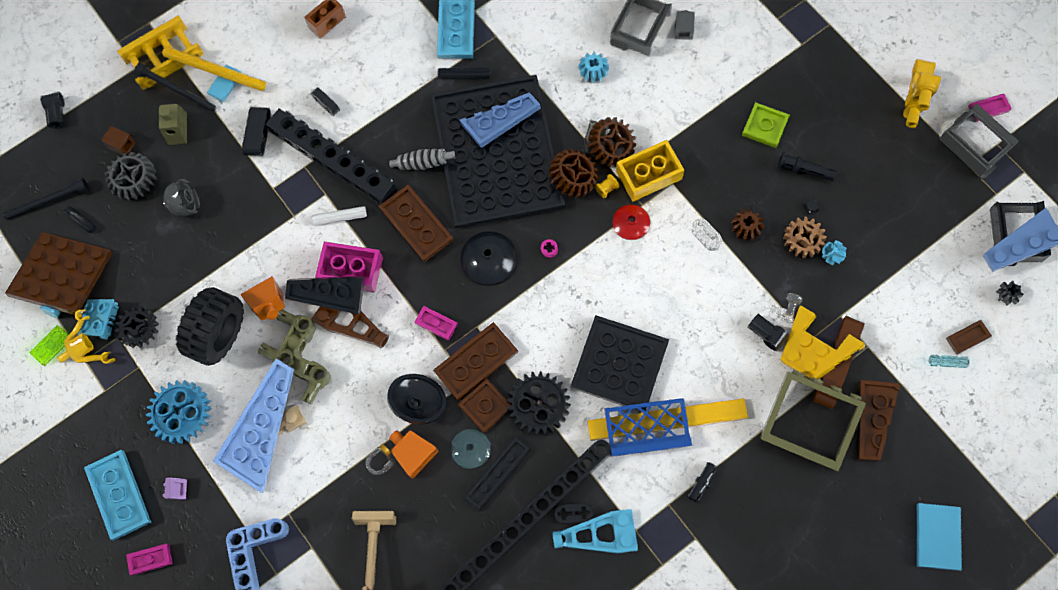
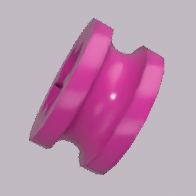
[541,239,558,258]

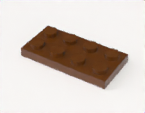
[379,185,454,263]
[433,322,518,401]

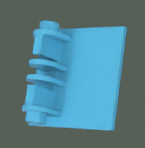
[78,299,119,340]

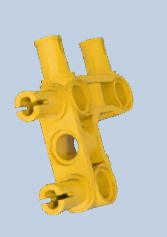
[903,58,941,128]

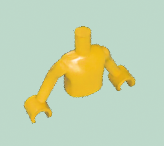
[57,309,115,364]

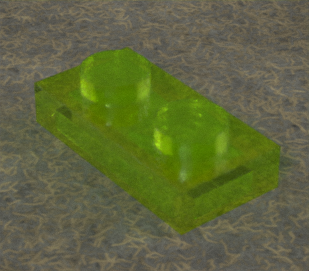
[29,325,69,366]

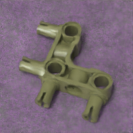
[258,309,331,405]

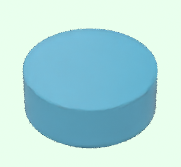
[40,306,61,318]

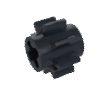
[996,280,1024,306]

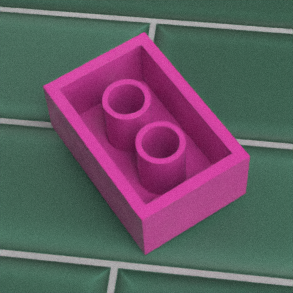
[315,241,383,293]

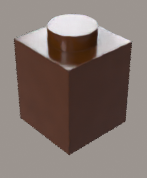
[101,126,136,155]

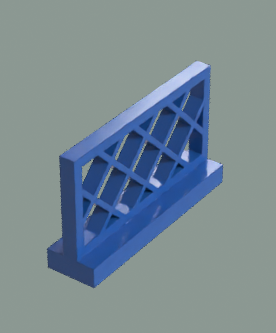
[604,398,692,457]

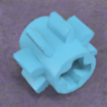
[822,240,847,265]

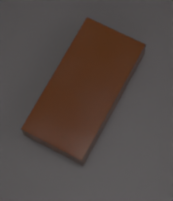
[946,320,992,355]

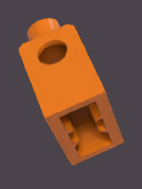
[240,276,285,321]
[389,430,439,479]

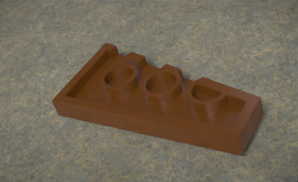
[858,380,901,462]

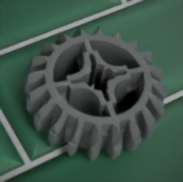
[105,151,157,201]

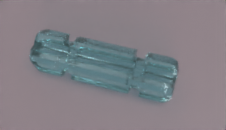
[928,355,970,368]

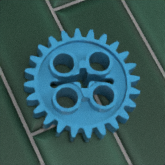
[146,380,212,444]

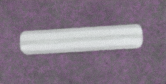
[311,206,367,226]

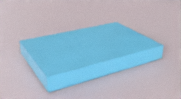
[917,503,962,571]

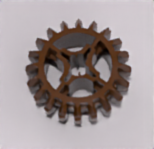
[587,117,637,167]
[549,148,599,198]

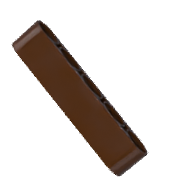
[813,316,865,409]

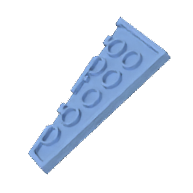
[213,359,294,493]

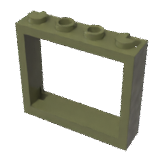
[760,370,866,471]

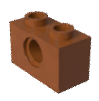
[304,0,346,39]

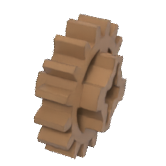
[783,217,827,258]

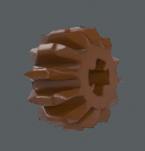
[731,208,764,241]

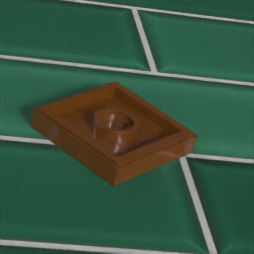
[457,378,511,434]

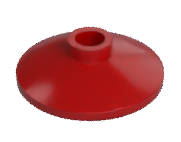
[613,205,650,240]

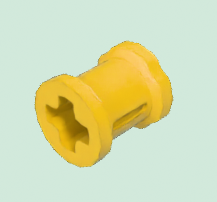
[595,174,619,198]

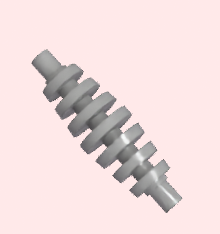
[389,149,455,170]

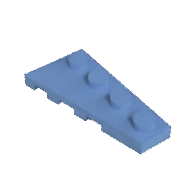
[460,93,541,148]
[983,208,1058,272]

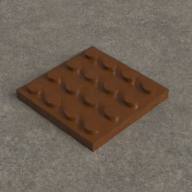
[5,232,112,315]

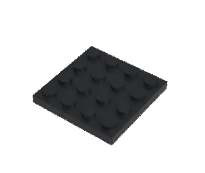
[570,315,669,412]

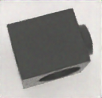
[675,10,695,40]

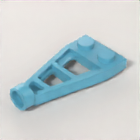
[553,509,638,553]

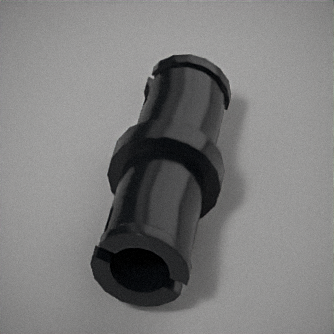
[688,462,719,503]

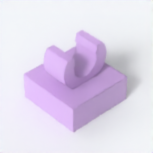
[163,477,187,500]

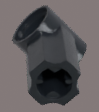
[40,92,65,129]
[747,313,789,351]

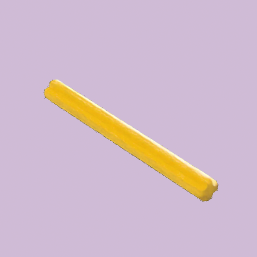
[162,46,267,92]

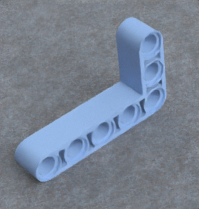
[226,518,289,590]

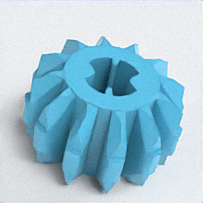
[578,51,609,83]

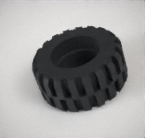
[175,287,244,366]

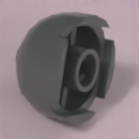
[163,179,200,217]

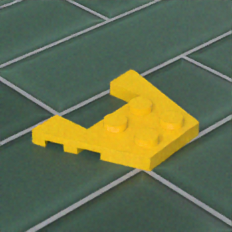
[780,306,865,381]

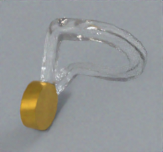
[365,444,394,475]

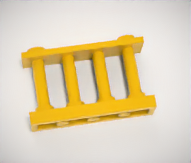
[117,15,204,90]

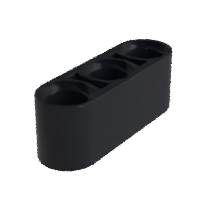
[242,106,271,157]

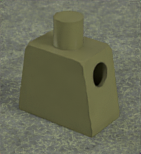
[159,104,187,145]

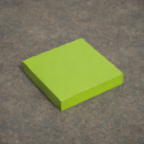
[742,102,790,148]

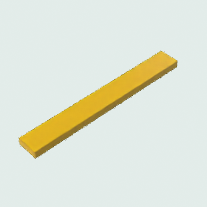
[587,398,748,441]

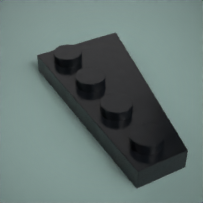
[285,276,365,314]

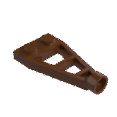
[311,306,389,349]

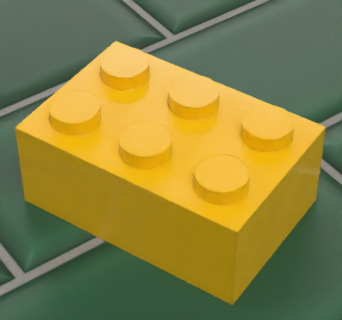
[616,140,684,202]

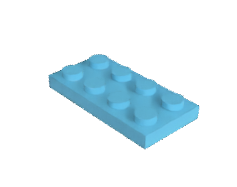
[437,0,475,58]
[84,450,151,541]

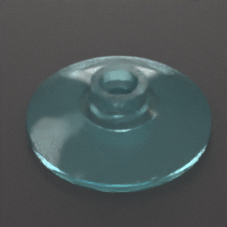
[451,429,490,469]

